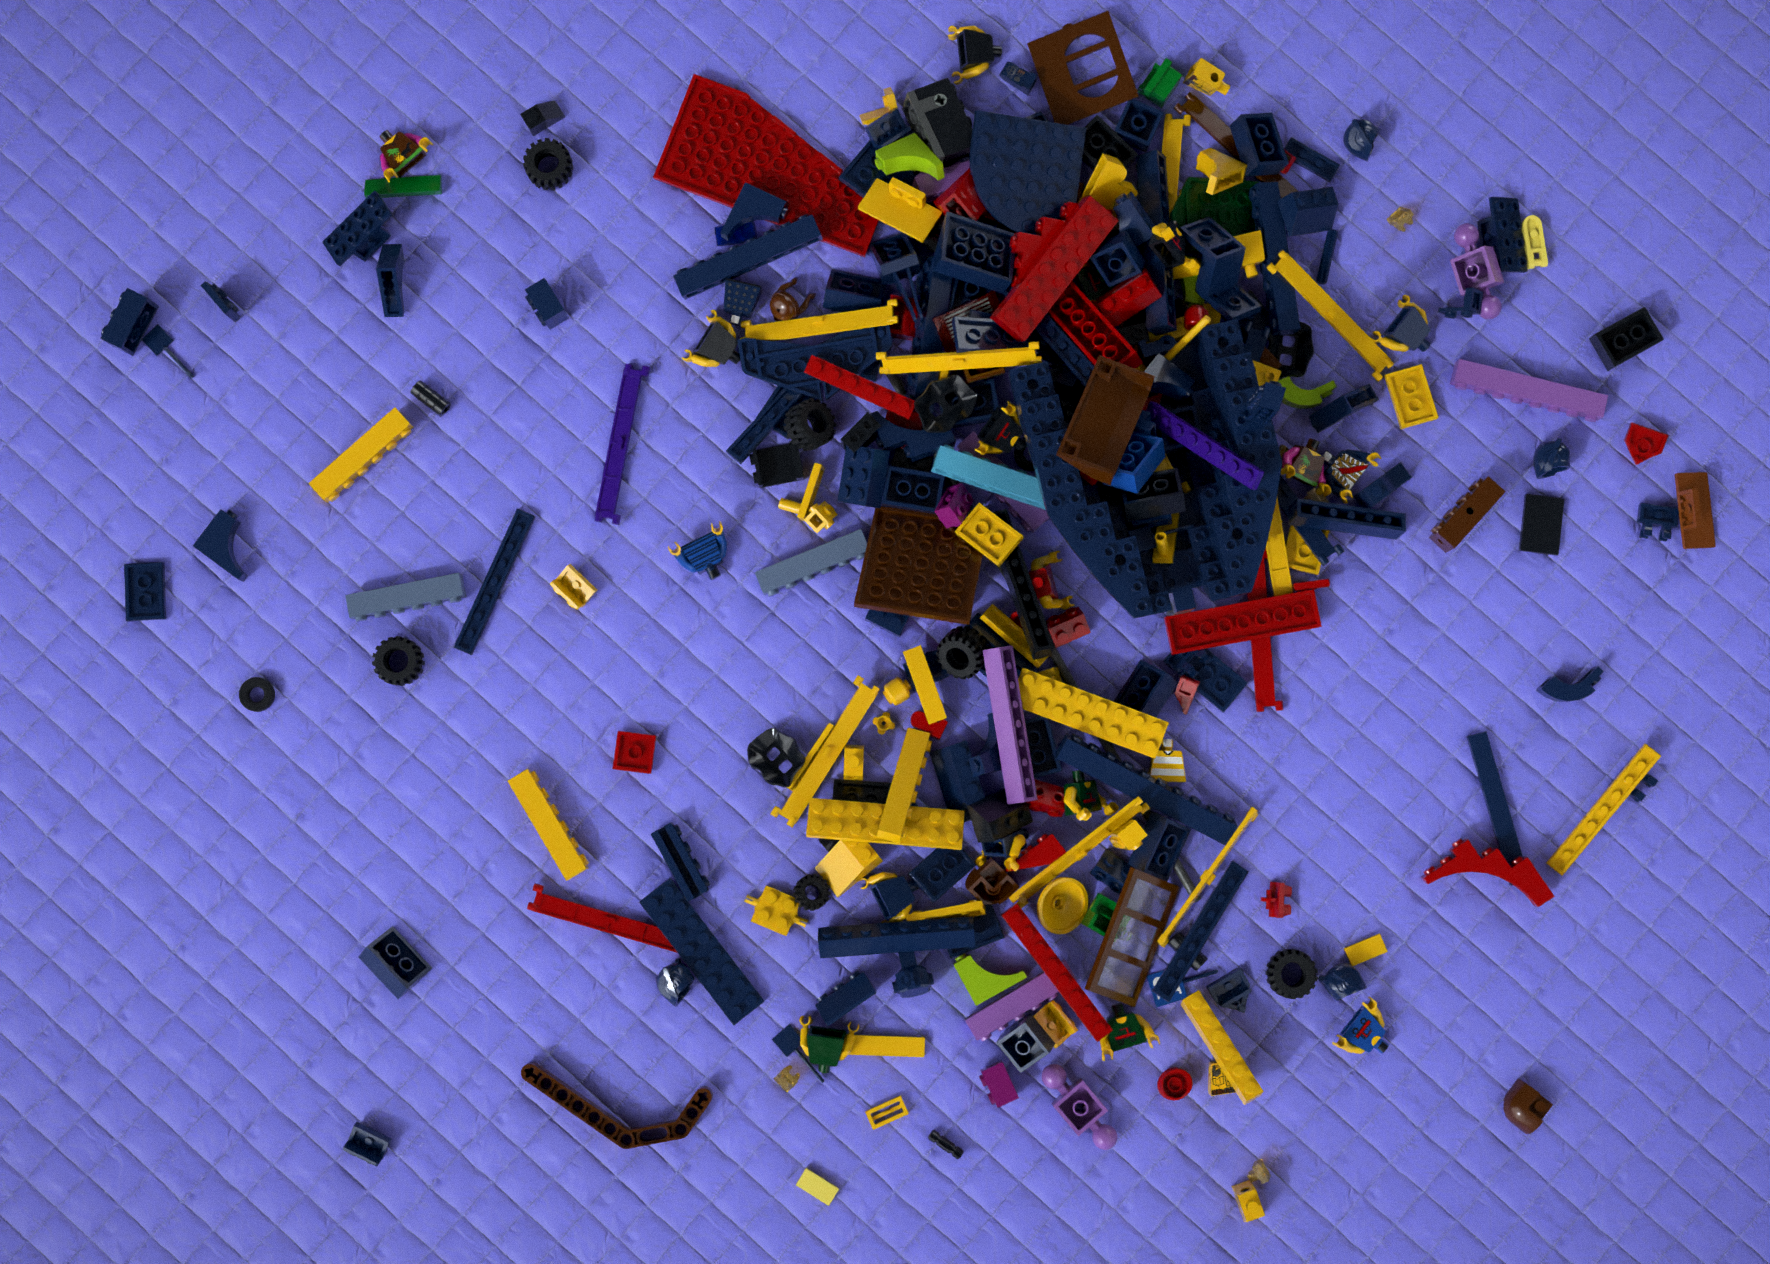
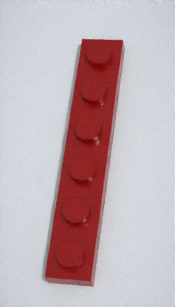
[804,355,915,420]

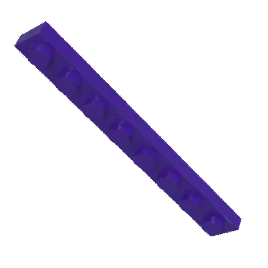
[1146,401,1264,490]

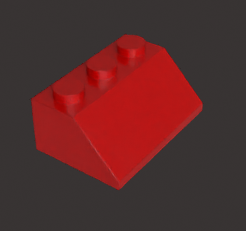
[1096,267,1162,328]

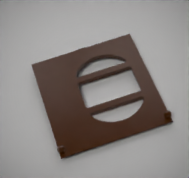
[1027,11,1139,125]

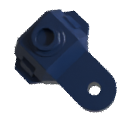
[892,951,934,998]

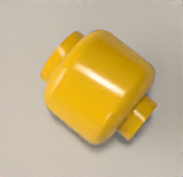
[882,677,912,705]

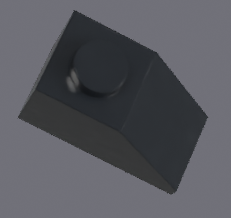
[520,101,565,136]

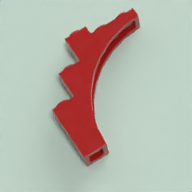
[1010,202,1113,287]
[1421,838,1555,907]

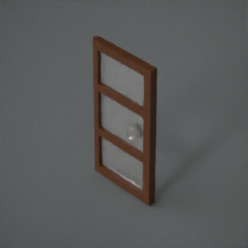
[1085,867,1180,1007]

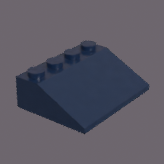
[932,211,1015,293]

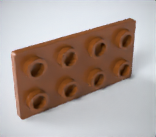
[1674,472,1716,549]

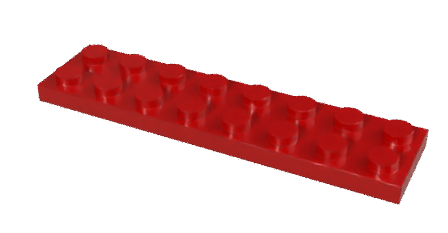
[1164,589,1322,655]

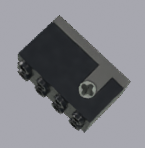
[902,78,973,168]

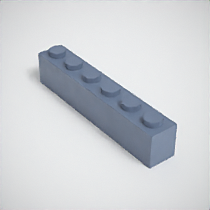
[755,529,867,597]
[345,573,466,622]

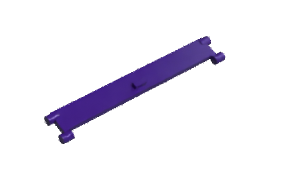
[595,364,650,525]

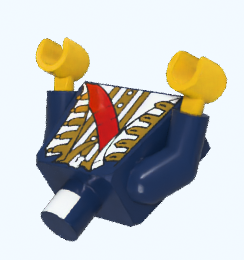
[1322,449,1382,504]

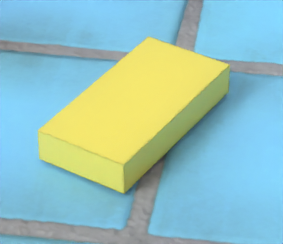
[796,1168,839,1206]

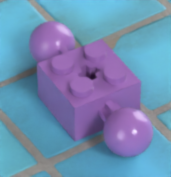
[1450,223,1504,319]
[1042,1064,1117,1150]

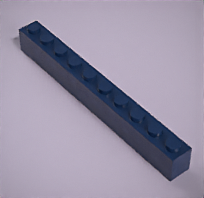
[1136,149,1177,336]
[1055,733,1238,845]

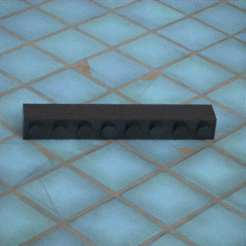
[993,509,1054,660]

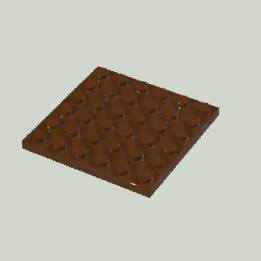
[854,506,983,625]

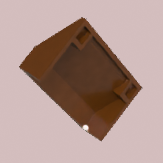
[1056,355,1155,485]

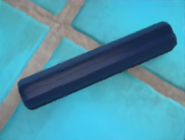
[1316,229,1338,285]

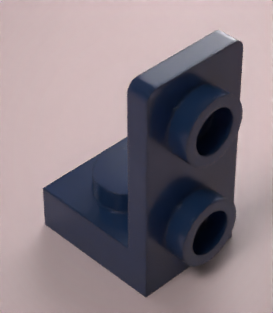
[1438,287,1483,319]

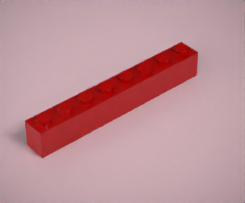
[1000,903,1113,1042]

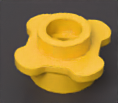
[873,712,895,735]

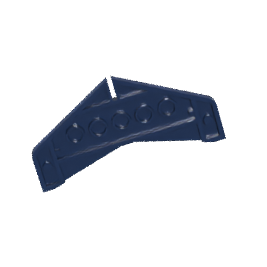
[737,325,893,401]

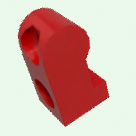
[910,711,948,740]

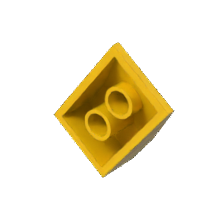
[815,840,883,898]

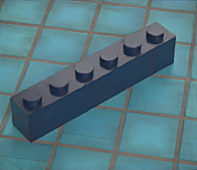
[1288,498,1406,540]

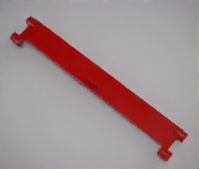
[1247,548,1283,712]
[527,883,677,953]

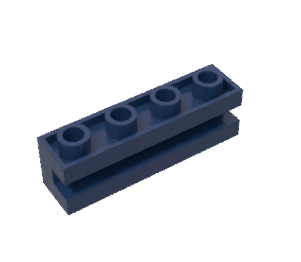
[651,823,710,902]

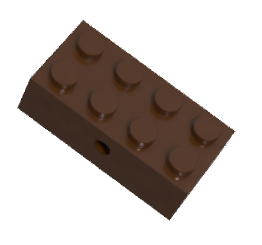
[1429,476,1506,553]

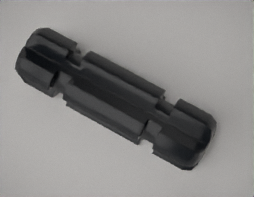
[928,1130,964,1159]

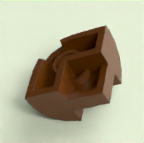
[965,857,1019,905]
[1503,1079,1553,1134]

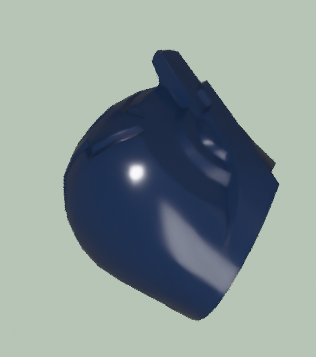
[1343,119,1380,162]
[1533,438,1570,479]
[656,958,695,1007]
[1318,963,1367,1001]

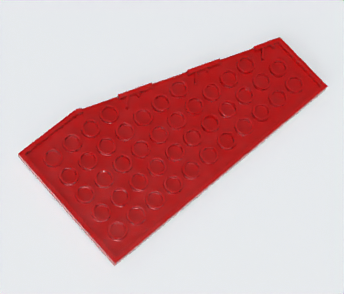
[653,74,879,257]

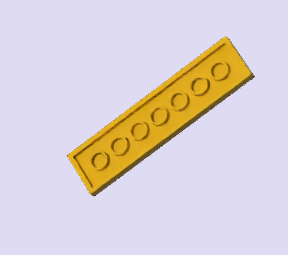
[1018,668,1169,759]
[806,798,965,850]

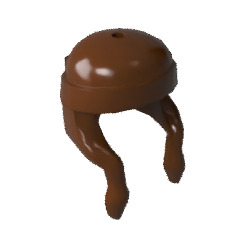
[770,277,816,321]

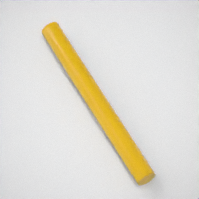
[1163,315,1211,361]

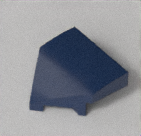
[1206,967,1251,1013]

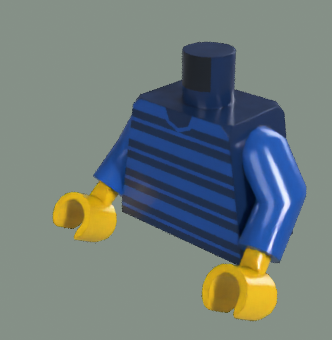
[668,521,727,580]

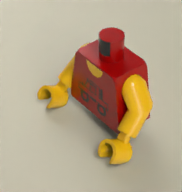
[1028,551,1074,610]

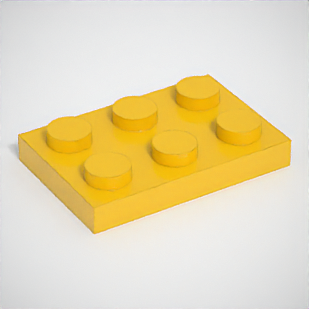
[1384,364,1439,430]
[955,503,1024,567]
[1285,525,1329,575]

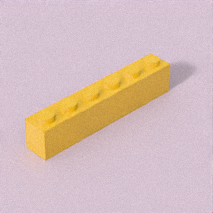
[308,407,413,503]
[877,728,932,844]
[508,769,589,881]
[1181,990,1264,1106]

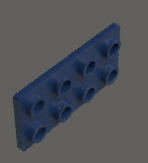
[323,191,393,266]
[1477,197,1528,273]

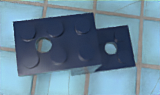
[1179,217,1262,321]

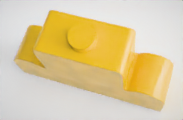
[1078,153,1138,218]

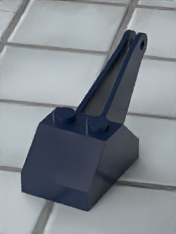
[869,232,923,323]

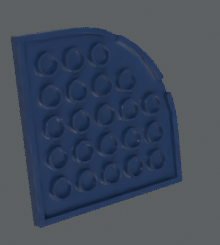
[969,110,1086,235]

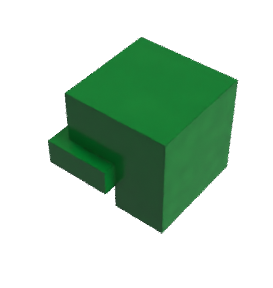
[1138,58,1182,108]
[1081,893,1130,941]

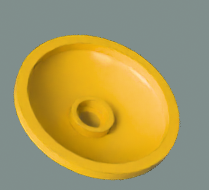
[1037,877,1088,934]

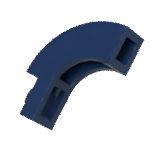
[1536,666,1604,702]

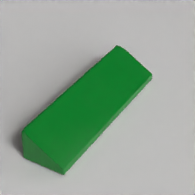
[364,175,442,198]

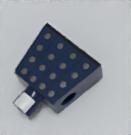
[724,278,762,326]

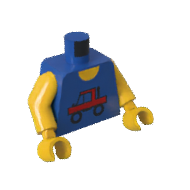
[1332,996,1389,1054]

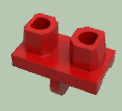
[1260,882,1292,918]

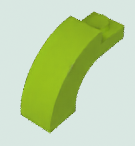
[1278,376,1337,409]

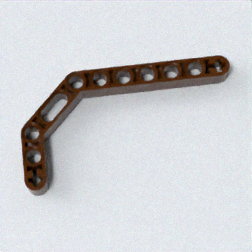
[521,1062,713,1149]

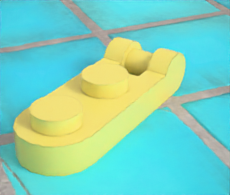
[1521,215,1548,269]

